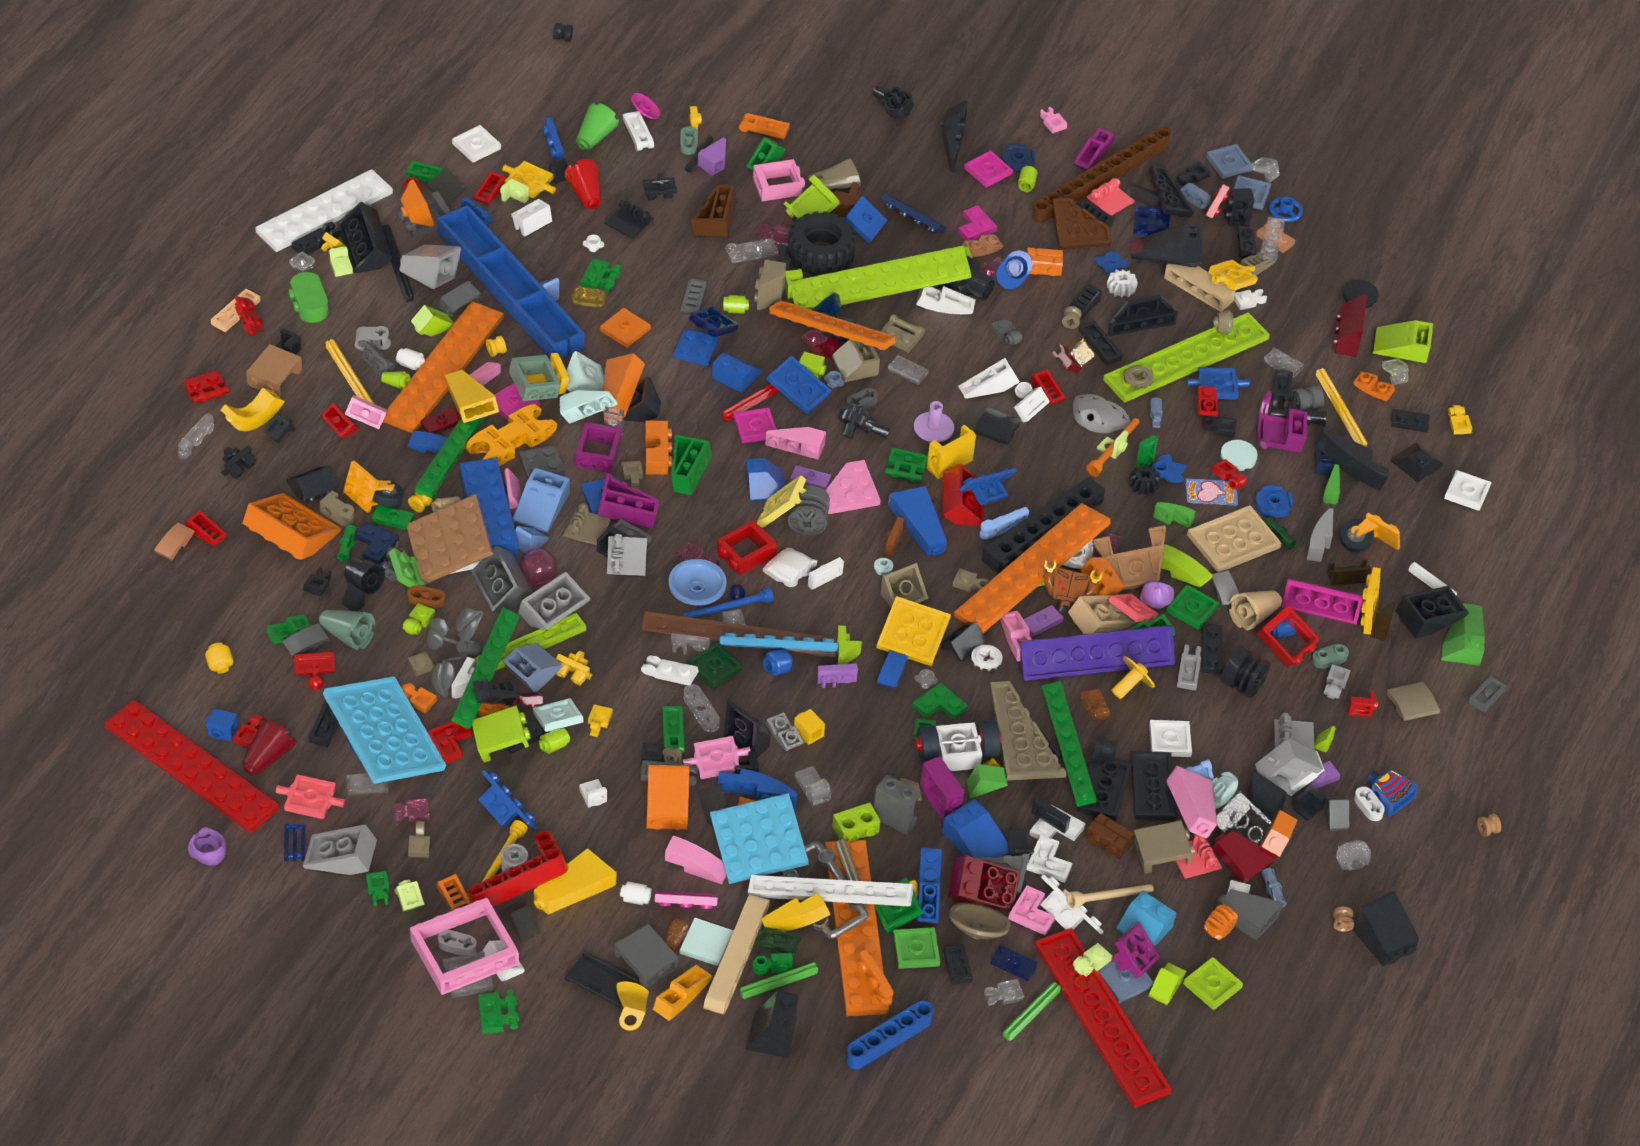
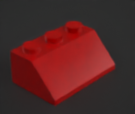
[942,464,984,526]

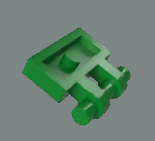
[580,258,621,292]
[885,447,928,483]
[478,990,520,1034]

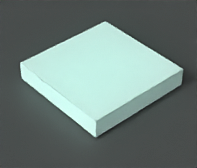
[533,698,583,732]
[680,918,734,966]

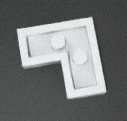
[1029,804,1086,841]
[1027,835,1072,883]

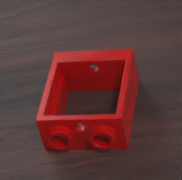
[716,520,777,575]
[1256,605,1320,668]

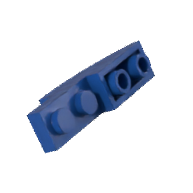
[718,768,797,809]
[917,848,942,923]

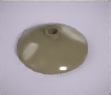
[949,903,1010,939]

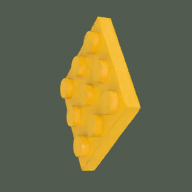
[877,596,951,667]

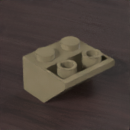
[754,260,786,310]
[832,340,880,382]

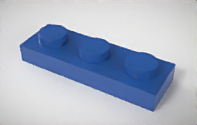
[542,117,564,161]

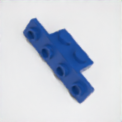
[959,468,1017,506]
[478,770,538,830]

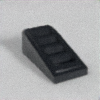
[1079,200,1114,227]
[1069,284,1102,320]

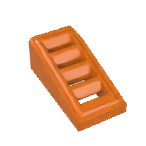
[436,874,472,911]

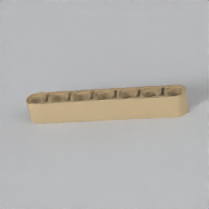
[704,894,770,1015]

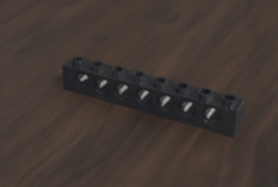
[982,476,1105,574]

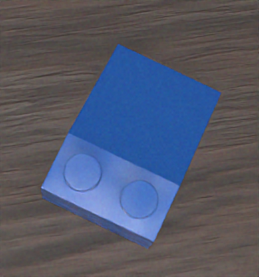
[942,799,1009,858]

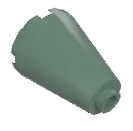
[319,609,375,650]

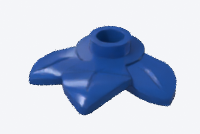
[1094,251,1129,274]
[1151,454,1186,483]

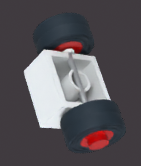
[915,720,1002,771]

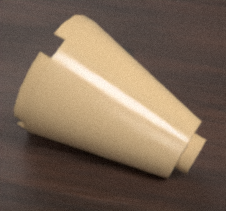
[1229,590,1282,631]

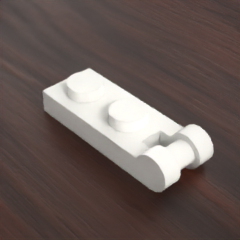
[623,111,654,151]

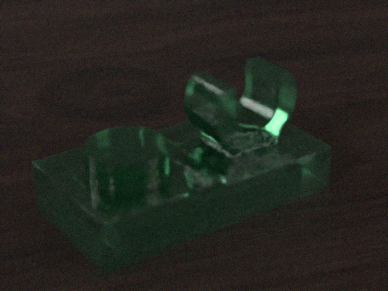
[754,926,801,957]

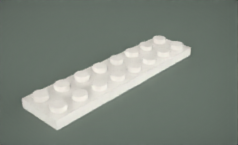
[255,169,393,252]

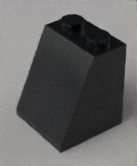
[1353,891,1419,966]
[746,990,799,1058]

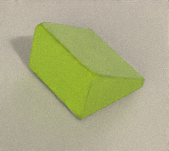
[1314,726,1336,753]

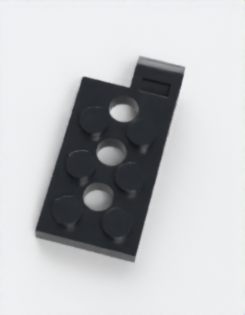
[1077,736,1132,821]

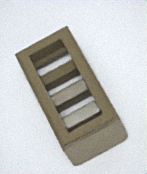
[1240,251,1276,276]

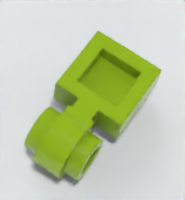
[403,603,435,636]

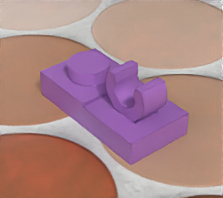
[817,663,858,688]

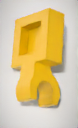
[588,704,613,737]

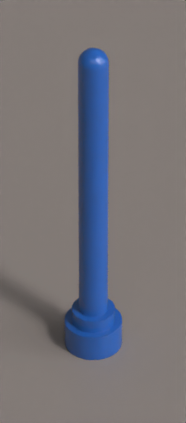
[683,587,774,618]

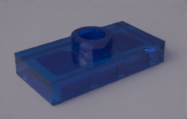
[991,945,1038,981]

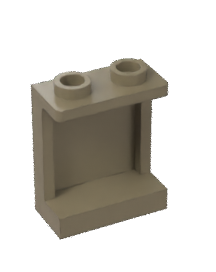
[1134,821,1195,874]

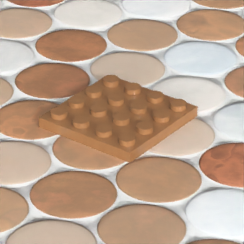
[407,494,493,584]

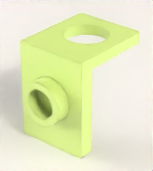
[1097,431,1128,459]

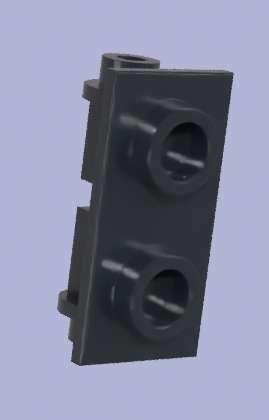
[1237,225,1257,259]

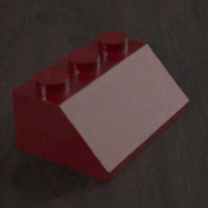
[1333,294,1367,357]

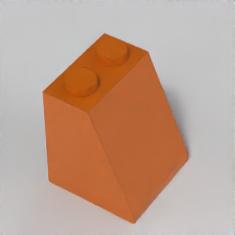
[647,765,689,830]

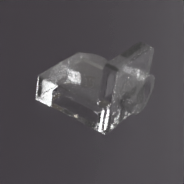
[1252,157,1280,182]
[1382,358,1409,385]

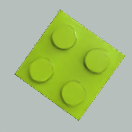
[1183,957,1243,1011]

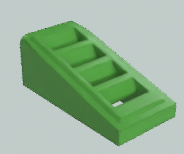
[1323,464,1340,504]

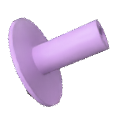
[914,401,954,442]

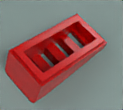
[473,171,506,205]
[1030,369,1066,405]
[185,510,228,547]

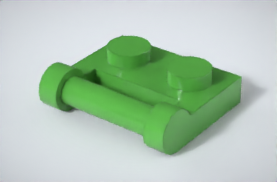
[389,548,426,588]

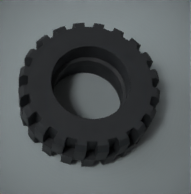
[788,211,856,276]

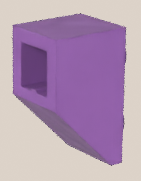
[698,137,726,176]

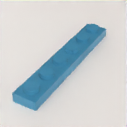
[720,633,838,653]

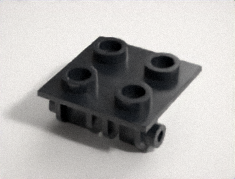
[605,200,654,239]

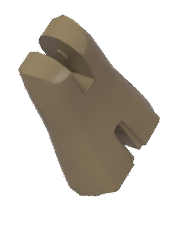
[807,158,861,190]

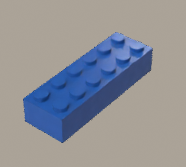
[459,458,518,557]

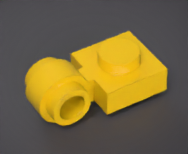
[1448,405,1472,435]

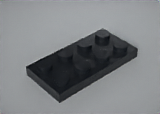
[1131,751,1176,821]

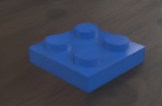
[674,328,719,366]

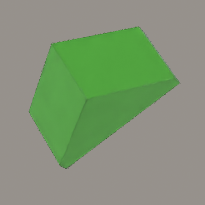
[967,764,1008,799]

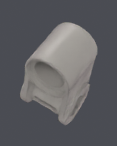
[355,326,391,351]

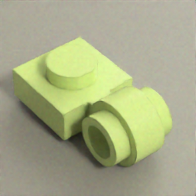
[1073,943,1113,976]

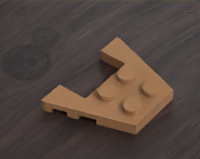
[1092,525,1166,591]

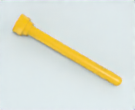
[482,820,528,882]

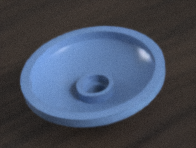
[668,559,727,605]

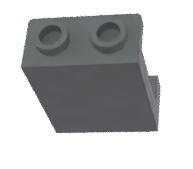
[397,191,451,238]
[874,775,921,835]
[614,924,678,988]

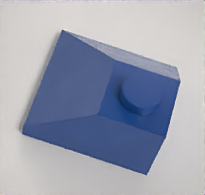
[745,458,785,502]

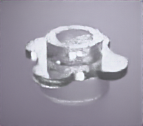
[914,669,938,689]

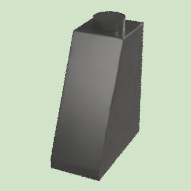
[1217,889,1283,940]

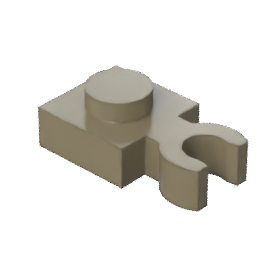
[952,568,989,592]

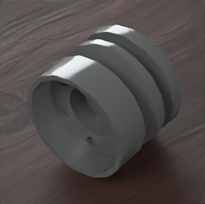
[788,485,830,535]

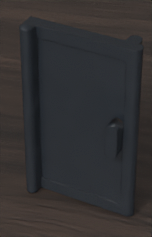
[565,951,639,1008]

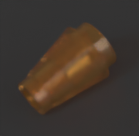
[665,919,688,952]

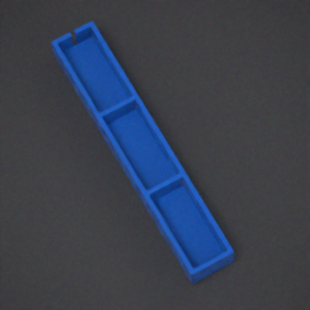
[437,205,585,359]

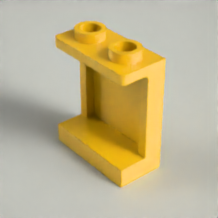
[927,425,976,479]

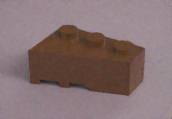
[691,185,737,237]

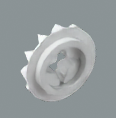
[971,645,1003,671]

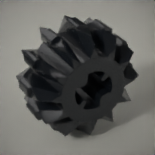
[1129,465,1160,496]

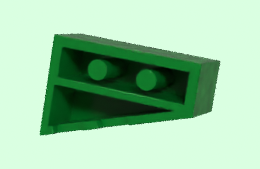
[671,435,712,495]

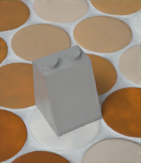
[399,245,461,289]

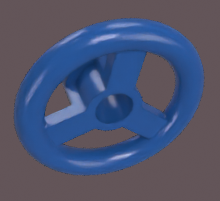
[1269,197,1303,222]

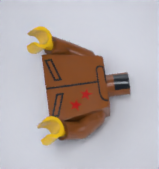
[1044,559,1104,615]

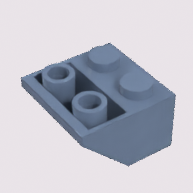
[503,643,563,692]

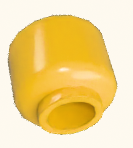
[205,643,234,674]

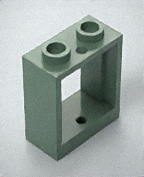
[509,355,560,401]

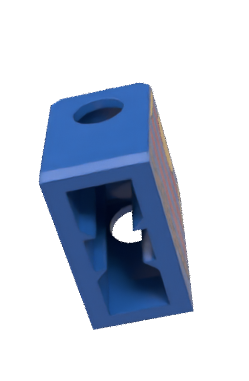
[1368,770,1418,817]

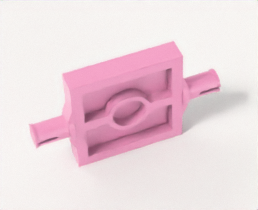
[683,736,751,779]

